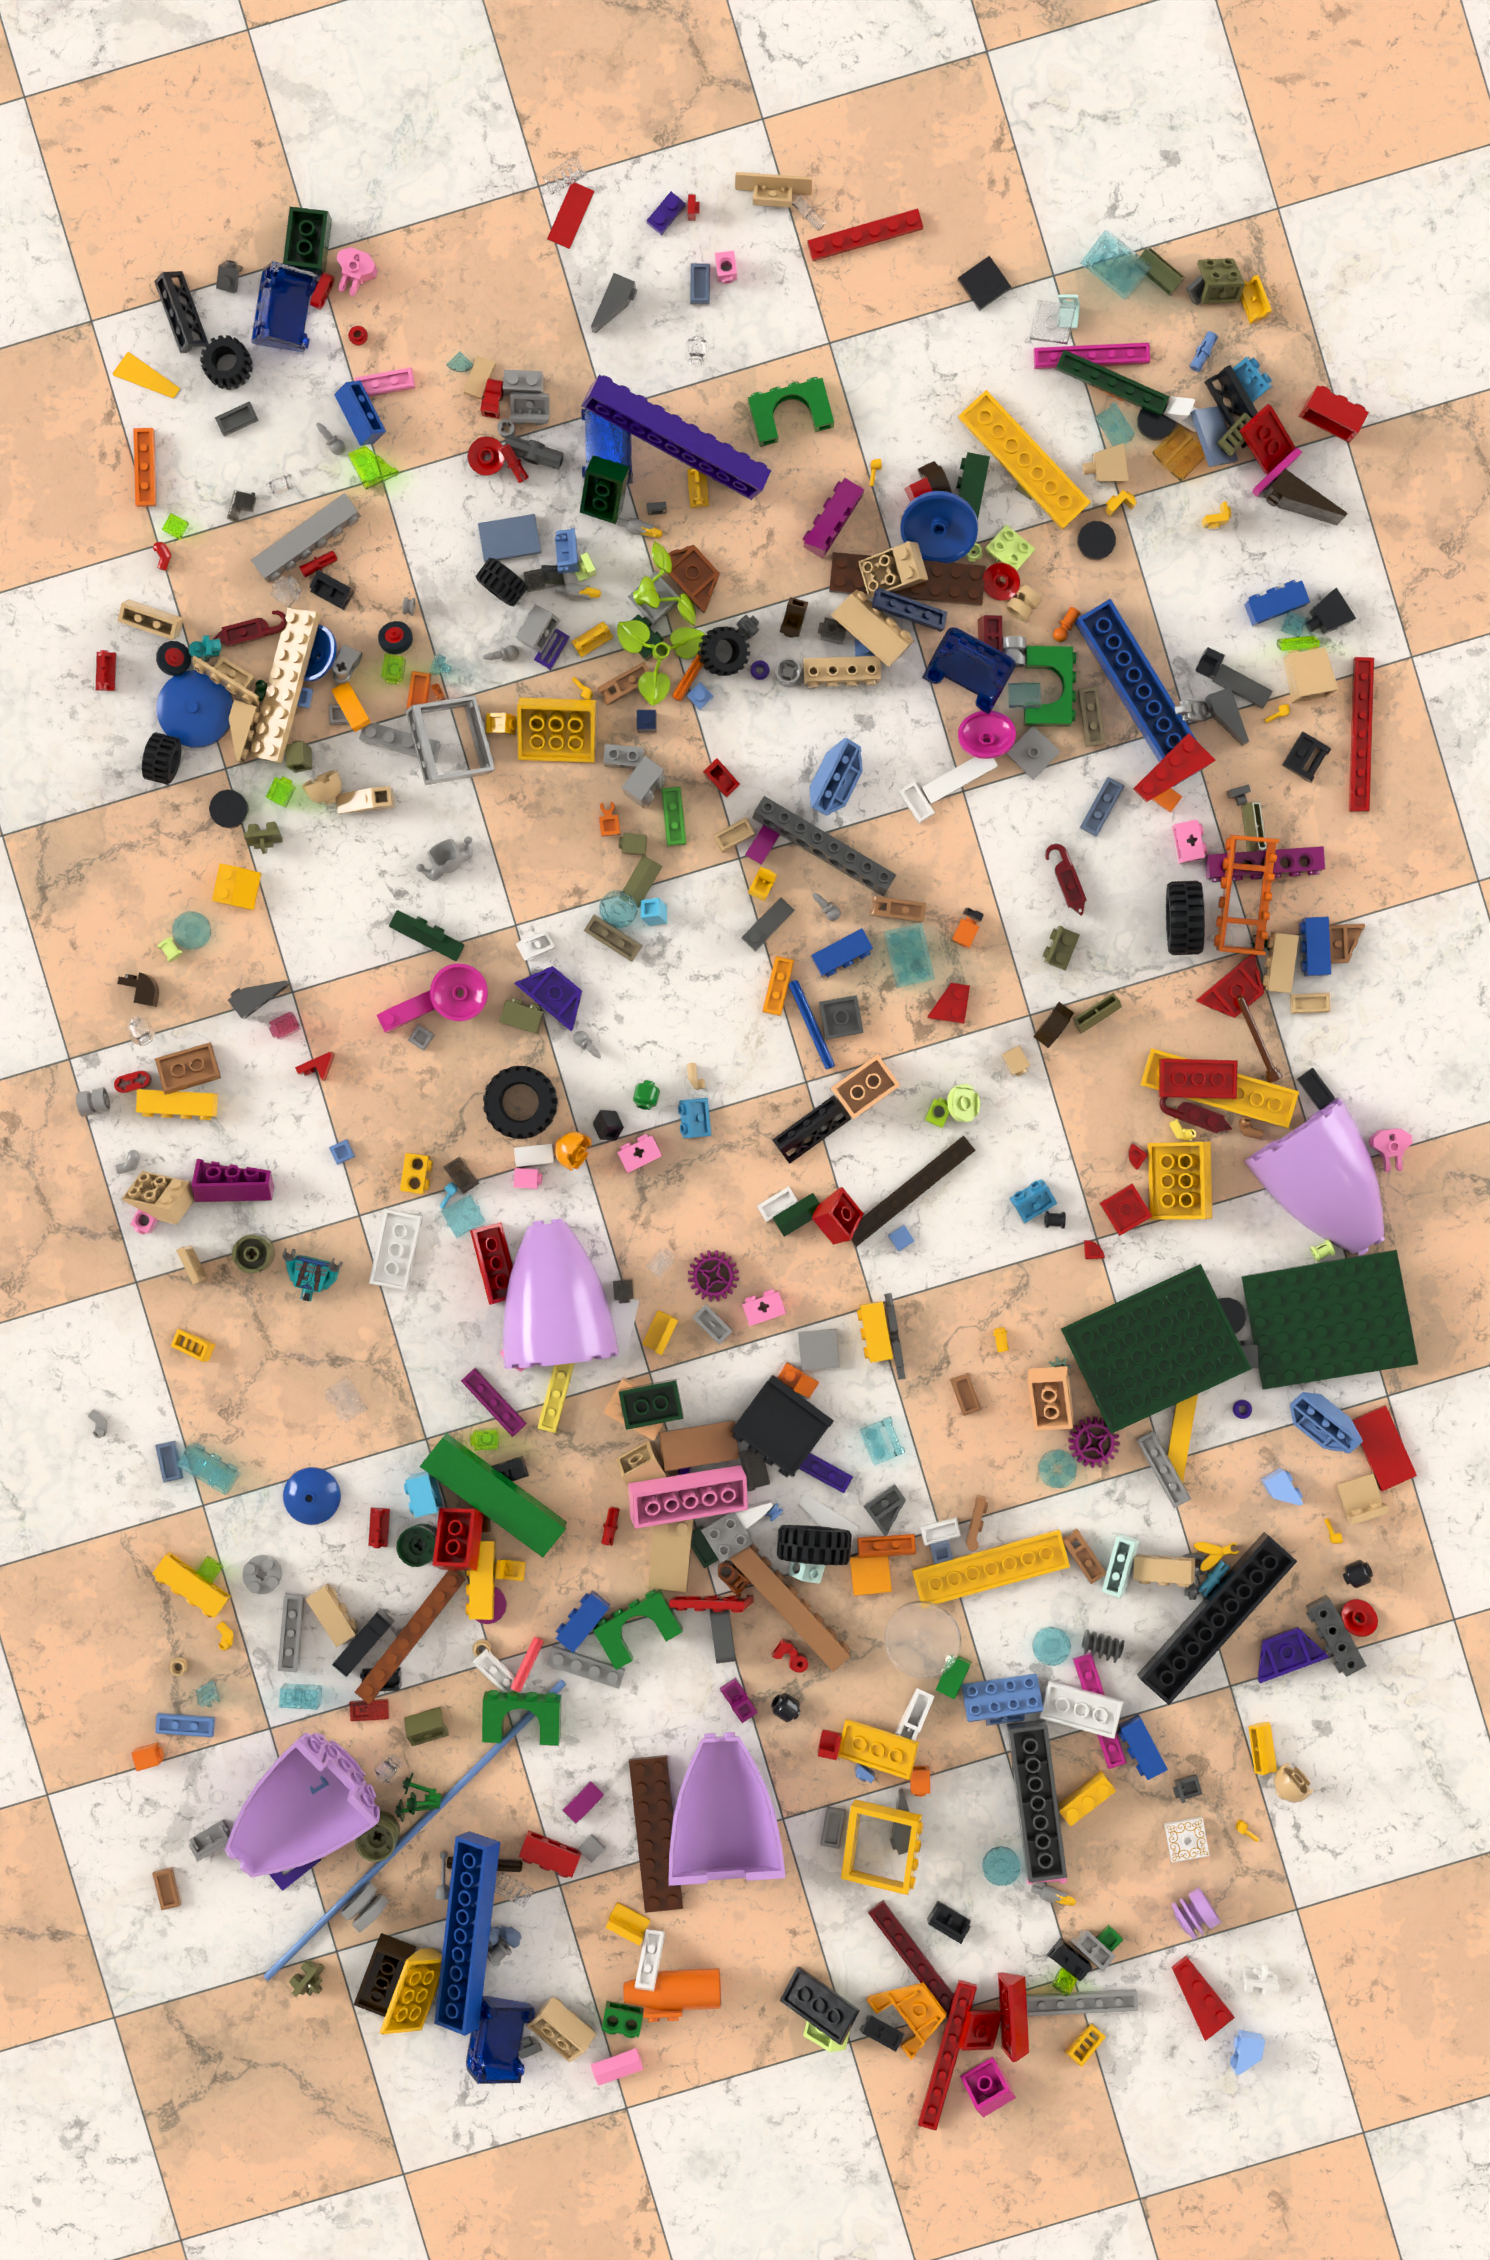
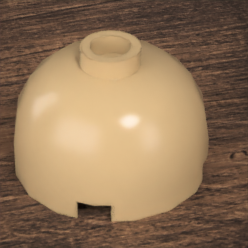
[302,770,342,805]
[1274,1763,1313,1803]

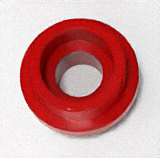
[348,326,368,346]

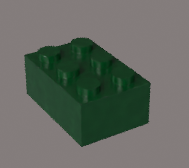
[283,207,332,276]
[579,455,630,524]
[619,1378,684,1430]

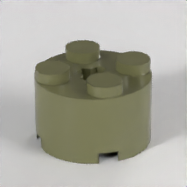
[232,1234,275,1273]

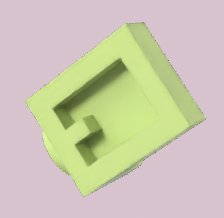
[575,552,597,582]

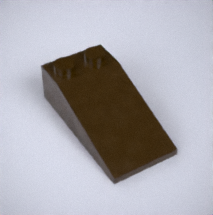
[1263,468,1348,525]
[354,1933,417,2017]

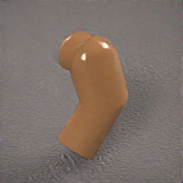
[1239,1116,1263,1140]

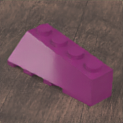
[802,478,864,559]
[191,1159,274,1202]

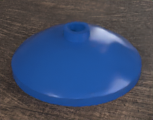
[304,624,337,682]
[283,1467,341,1525]

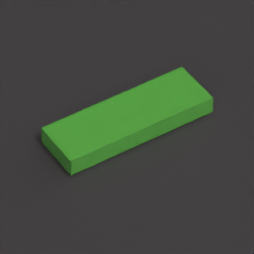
[662,786,686,846]

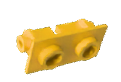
[687,468,709,508]
[571,621,614,658]

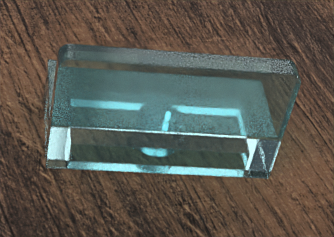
[1095,402,1135,446]

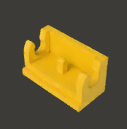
[1240,275,1272,324]

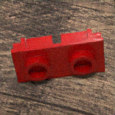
[95,650,116,691]
[368,1507,390,1548]

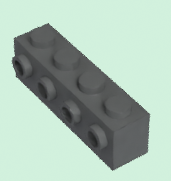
[1306,1595,1367,1677]

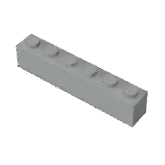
[251,493,361,582]

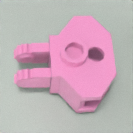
[336,247,378,296]
[1369,1128,1413,1172]

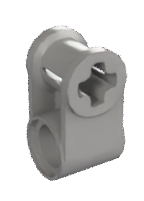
[333,645,362,684]

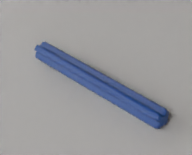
[789,980,835,1070]

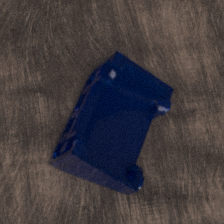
[251,261,318,352]
[581,409,633,484]
[922,627,1016,714]
[466,1996,535,2084]

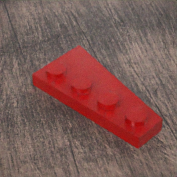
[1133,733,1216,803]
[670,1595,754,1613]
[1171,1956,1235,2041]

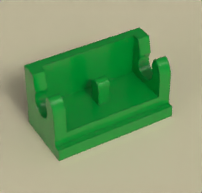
[935,1654,972,1699]

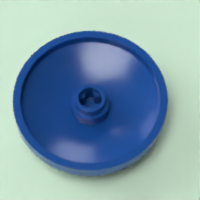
[900,491,978,563]
[156,670,234,748]

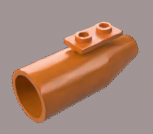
[623,1968,721,2022]

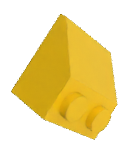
[212,863,262,910]

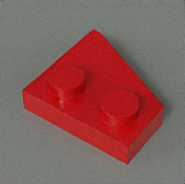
[927,983,970,1024]

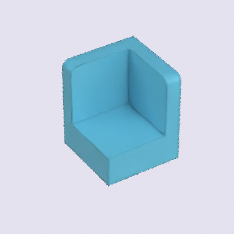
[641,898,667,926]

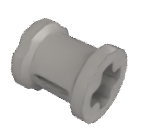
[487,1940,512,1967]

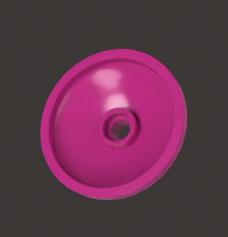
[958,710,1016,759]
[430,963,488,1021]

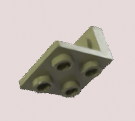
[1197,258,1245,304]

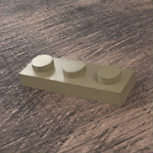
[1078,686,1106,747]
[584,914,643,962]

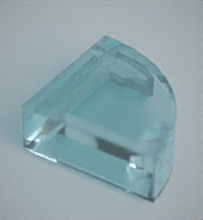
[446,352,473,372]

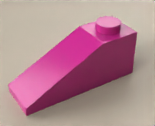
[376,990,435,1033]

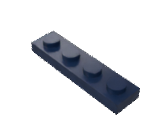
[872,588,947,632]

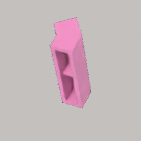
[591,2048,643,2086]

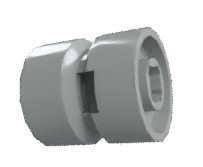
[1001,636,1026,668]
[776,658,801,687]
[76,1087,110,1117]

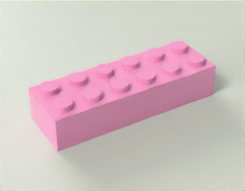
[628,1465,748,1529]

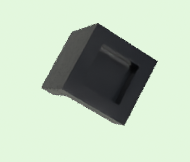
[1195,647,1225,679]
[593,1110,624,1141]

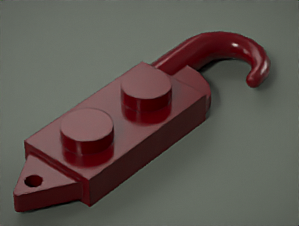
[212,610,287,647]
[1045,844,1087,916]
[1159,1097,1232,1134]

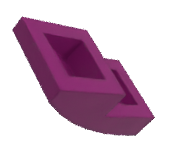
[745,825,780,865]
[720,1678,758,1723]
[562,1781,604,1824]

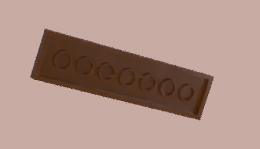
[829,552,986,606]
[629,1755,683,1913]

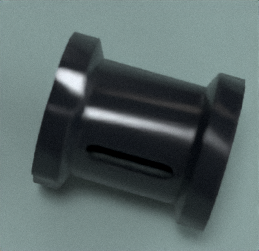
[1044,1211,1066,1229]

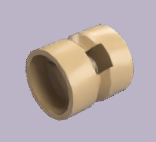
[1006,585,1042,622]

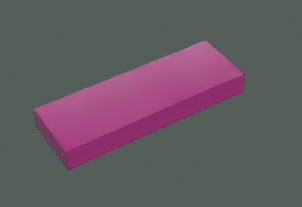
[1252,448,1302,497]

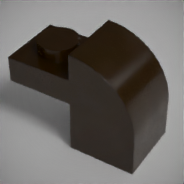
[918,461,952,493]
[780,597,809,637]
[117,972,159,1007]
[1033,1002,1074,1048]

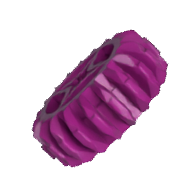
[688,1250,739,1302]
[1068,1416,1120,1468]

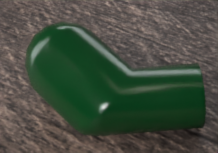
[254,680,267,701]

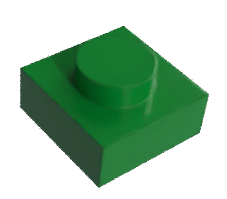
[1096,1924,1123,1952]

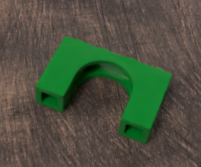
[748,377,834,447]
[1024,646,1076,727]
[593,1589,683,1670]
[482,1690,562,1746]

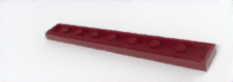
[868,1900,954,2018]

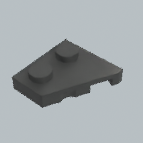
[863,1483,906,1536]

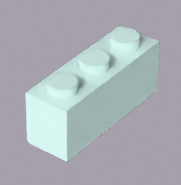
[1102,1534,1140,1598]

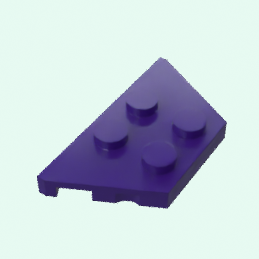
[515,966,582,1032]
[1257,1627,1329,1683]

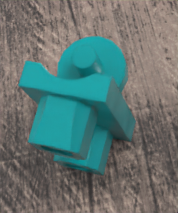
[188,635,221,662]

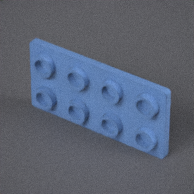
[961,1674,1044,1726]

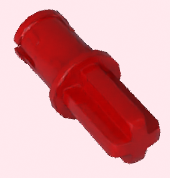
[500,444,529,483]
[299,551,338,578]
[601,1506,620,1546]

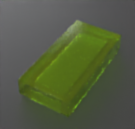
[1277,635,1320,651]

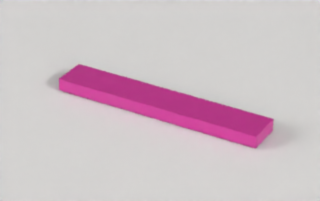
[1033,343,1150,369]
[1073,1653,1127,1769]

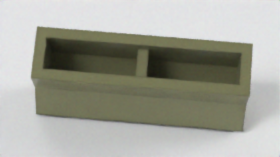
[1134,247,1186,296]
[1241,802,1267,852]
[619,855,663,908]
[1073,993,1122,1034]

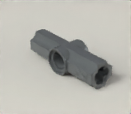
[505,435,564,470]

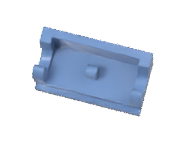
[555,528,579,574]

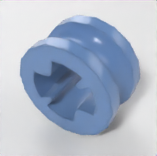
[765,1503,783,1522]

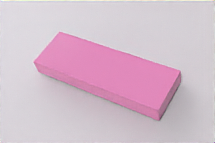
[355,367,415,397]

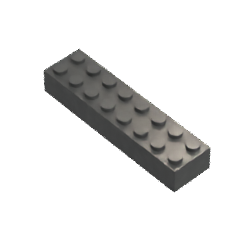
[1007,1719,1067,1883]

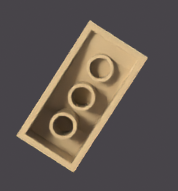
[648,1519,694,1592]

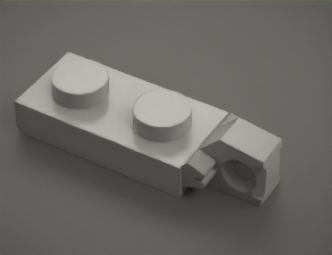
[1175,700,1208,722]

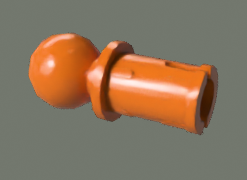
[1053,607,1081,642]

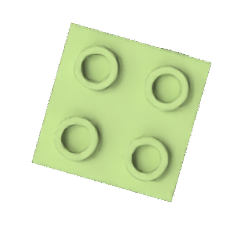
[985,525,1035,571]

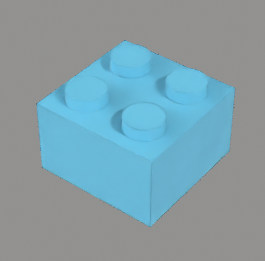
[404,1471,443,1518]

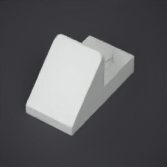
[1163,396,1197,432]
[516,931,555,961]

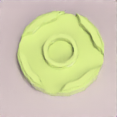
[947,1084,980,1123]

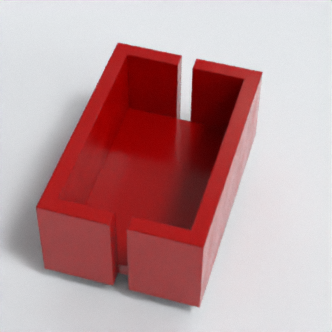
[1298,385,1369,443]

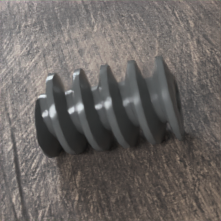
[1082,1629,1125,1663]

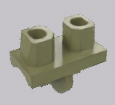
[244,822,283,854]
[289,1960,325,1997]

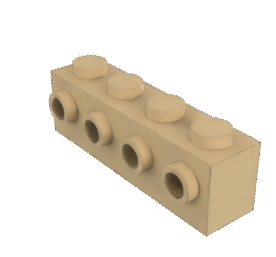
[803,656,881,688]

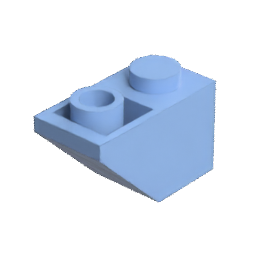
[1261,1468,1303,1506]
[1230,2030,1265,2075]

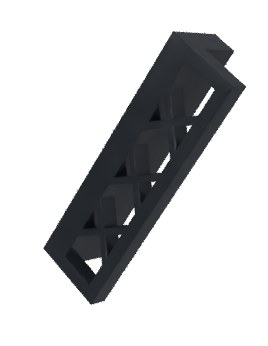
[154,271,208,353]
[1204,365,1258,449]
[772,1095,851,1164]

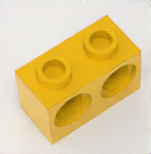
[400,1153,433,1194]

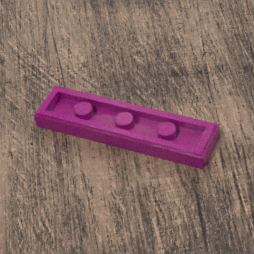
[461,1367,527,1437]

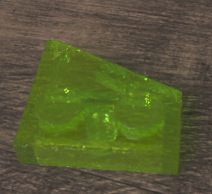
[348,446,399,490]

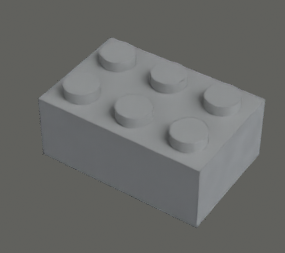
[622,756,666,808]

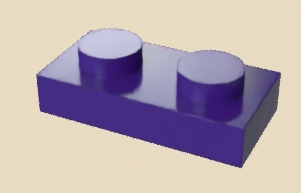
[646,191,686,236]

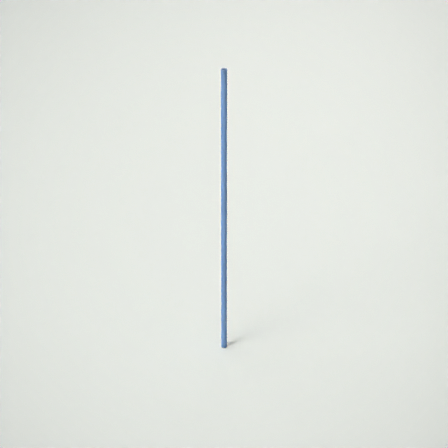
[264,1679,566,1981]

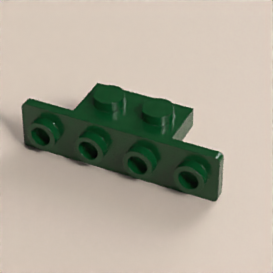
[389,910,465,961]

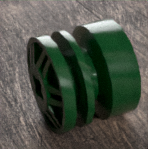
[396,1523,437,1567]

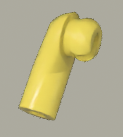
[1169,1119,1196,1141]

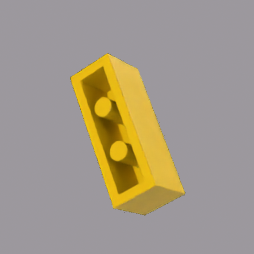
[857,1301,893,1363]
[1058,1770,1116,1827]

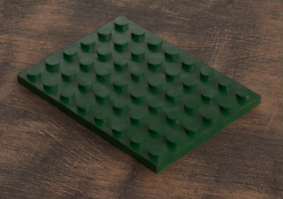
[1241,1250,1418,1390]
[1061,1264,1252,1434]

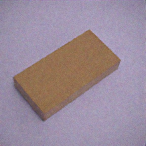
[950,1373,981,1416]
[152,1867,181,1910]

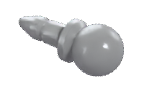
[316,422,345,455]
[483,645,519,661]
[812,893,841,921]
[574,1031,601,1059]

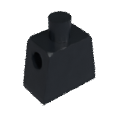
[1305,588,1356,634]

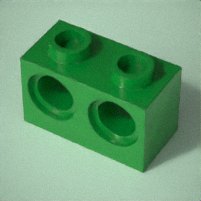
[601,2001,644,2038]

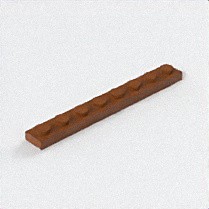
[354,1570,466,1704]

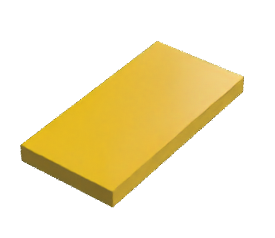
[837,1719,919,1780]

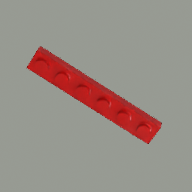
[807,208,923,261]

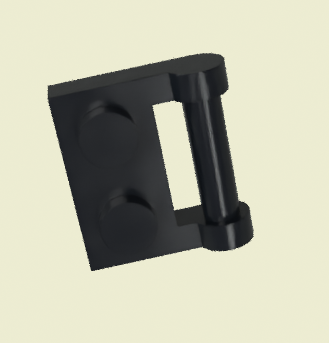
[1282,731,1331,783]

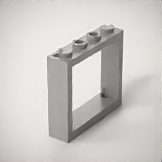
[405,696,495,785]

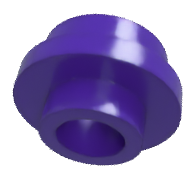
[750,660,770,680]
[1232,1399,1252,1419]

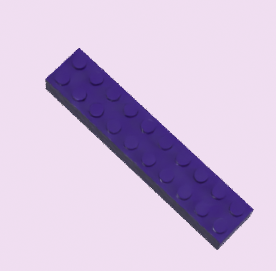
[581,374,772,500]

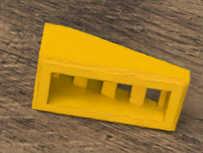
[171,1329,215,1362]
[1065,2023,1106,2067]

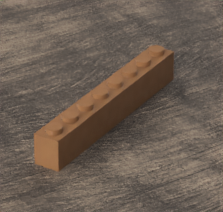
[729,1543,850,1672]

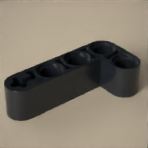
[332,1608,395,1677]

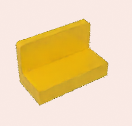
[642,1310,679,1356]
[605,1902,650,1946]

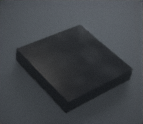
[958,255,1011,311]

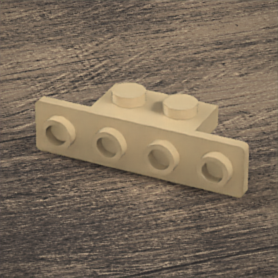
[735,172,812,208]
[192,656,259,706]

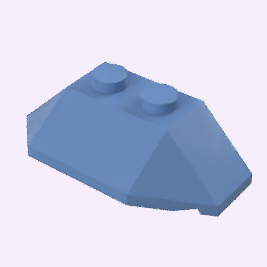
[810,738,862,816]
[1290,1392,1363,1454]

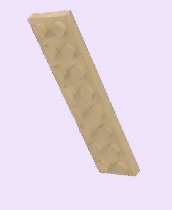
[249,608,321,763]

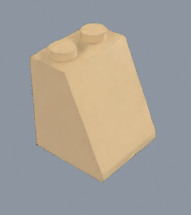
[1283,646,1338,703]
[616,1441,669,1487]

